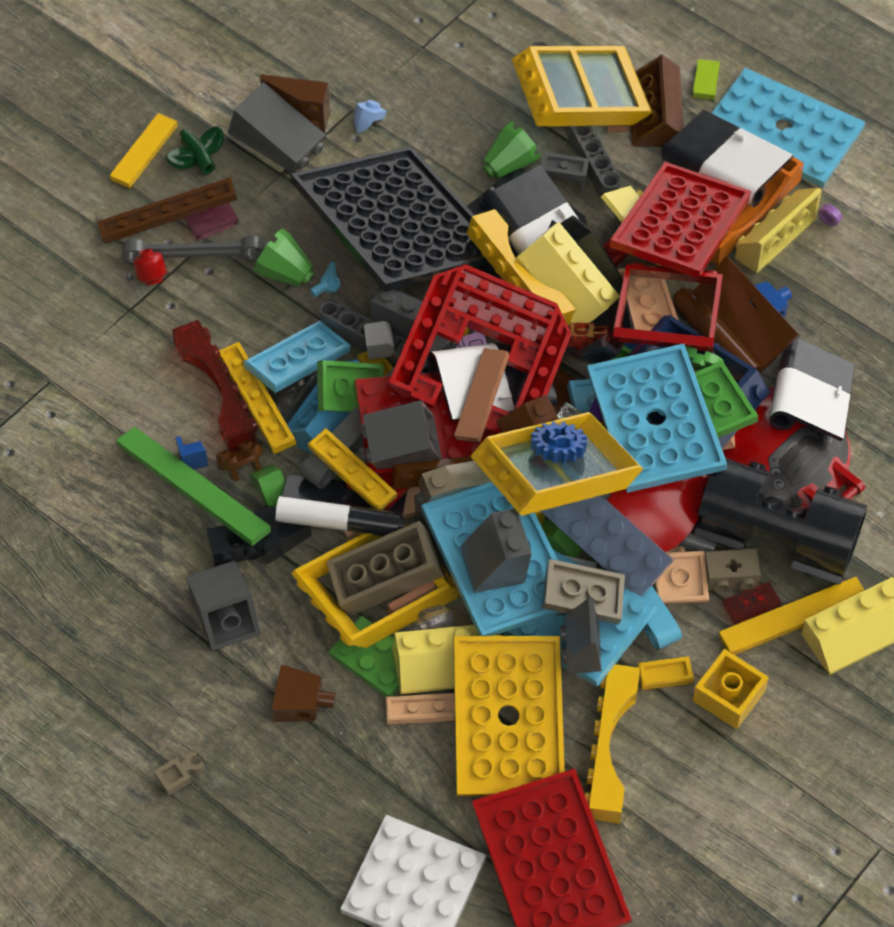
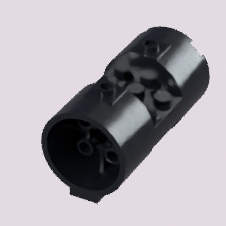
[694,458,868,584]

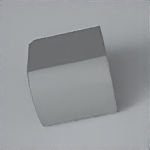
[364,321,394,359]

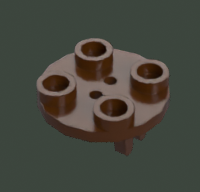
[215,440,264,482]

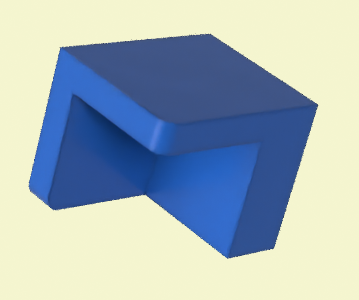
[175,436,208,470]

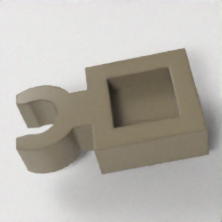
[154,751,205,796]

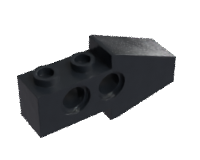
[206,507,312,567]

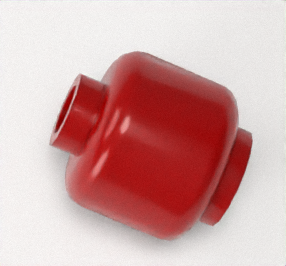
[133,248,167,285]

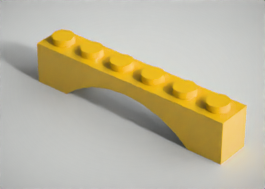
[467,209,576,326]
[585,664,640,824]

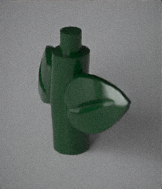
[165,126,223,175]

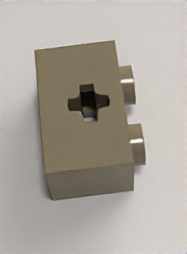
[705,548,761,592]

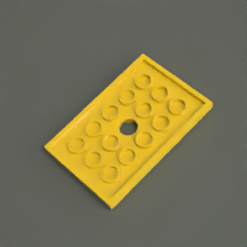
[453,636,565,796]

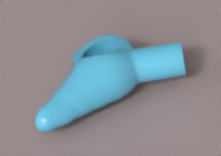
[310,262,341,297]

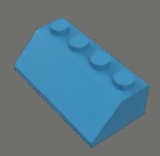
[286,359,360,453]

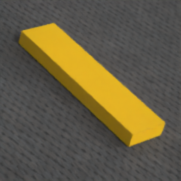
[109,113,178,189]
[308,428,397,510]

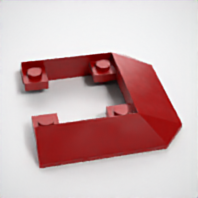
[388,264,571,435]

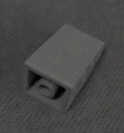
[228,83,326,174]

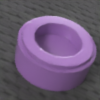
[818,204,842,226]

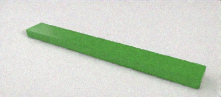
[116,426,271,546]

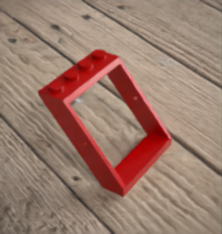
[613,263,723,352]

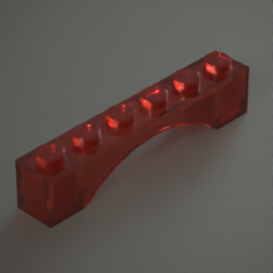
[172,319,259,451]

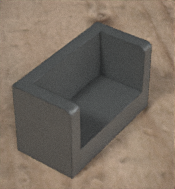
[541,152,589,193]

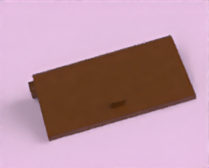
[673,256,800,374]

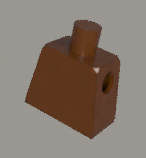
[272,665,336,722]

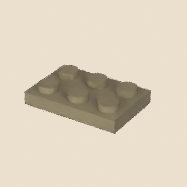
[542,559,625,624]

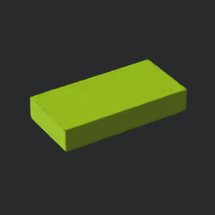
[693,59,720,100]

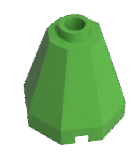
[482,121,541,179]
[253,229,314,287]

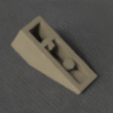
[418,461,492,503]

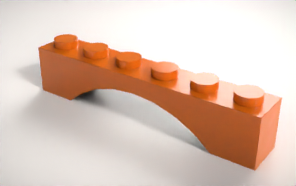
[710,157,804,265]

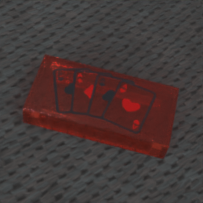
[723,582,781,625]

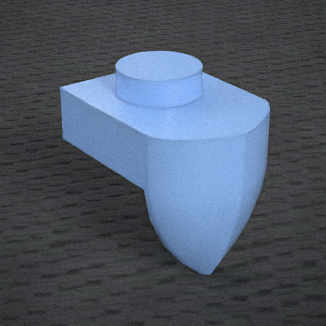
[353,100,387,133]

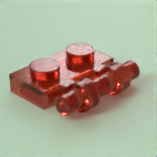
[568,322,613,349]

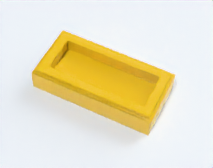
[637,656,694,690]

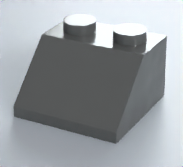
[561,598,602,674]

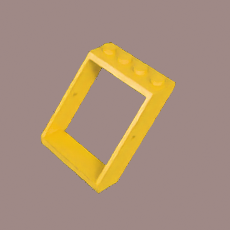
[291,524,460,648]

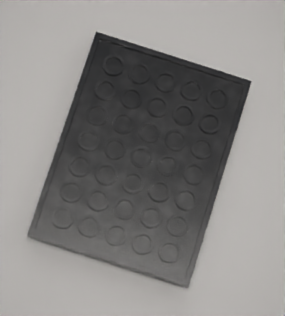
[290,146,490,292]

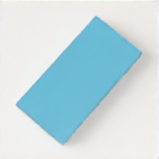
[244,321,351,393]

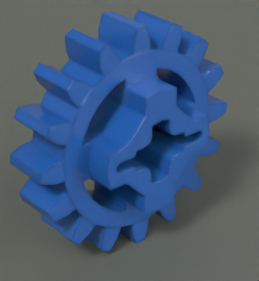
[531,421,587,464]

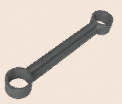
[122,235,264,264]

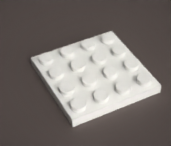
[341,815,486,927]

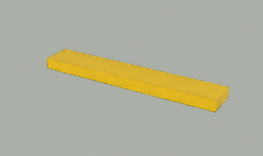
[217,342,296,454]
[718,577,865,655]

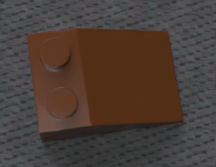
[260,74,330,133]

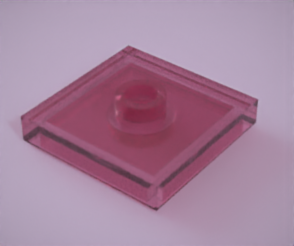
[184,203,239,241]

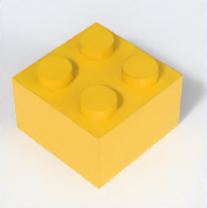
[693,649,769,730]

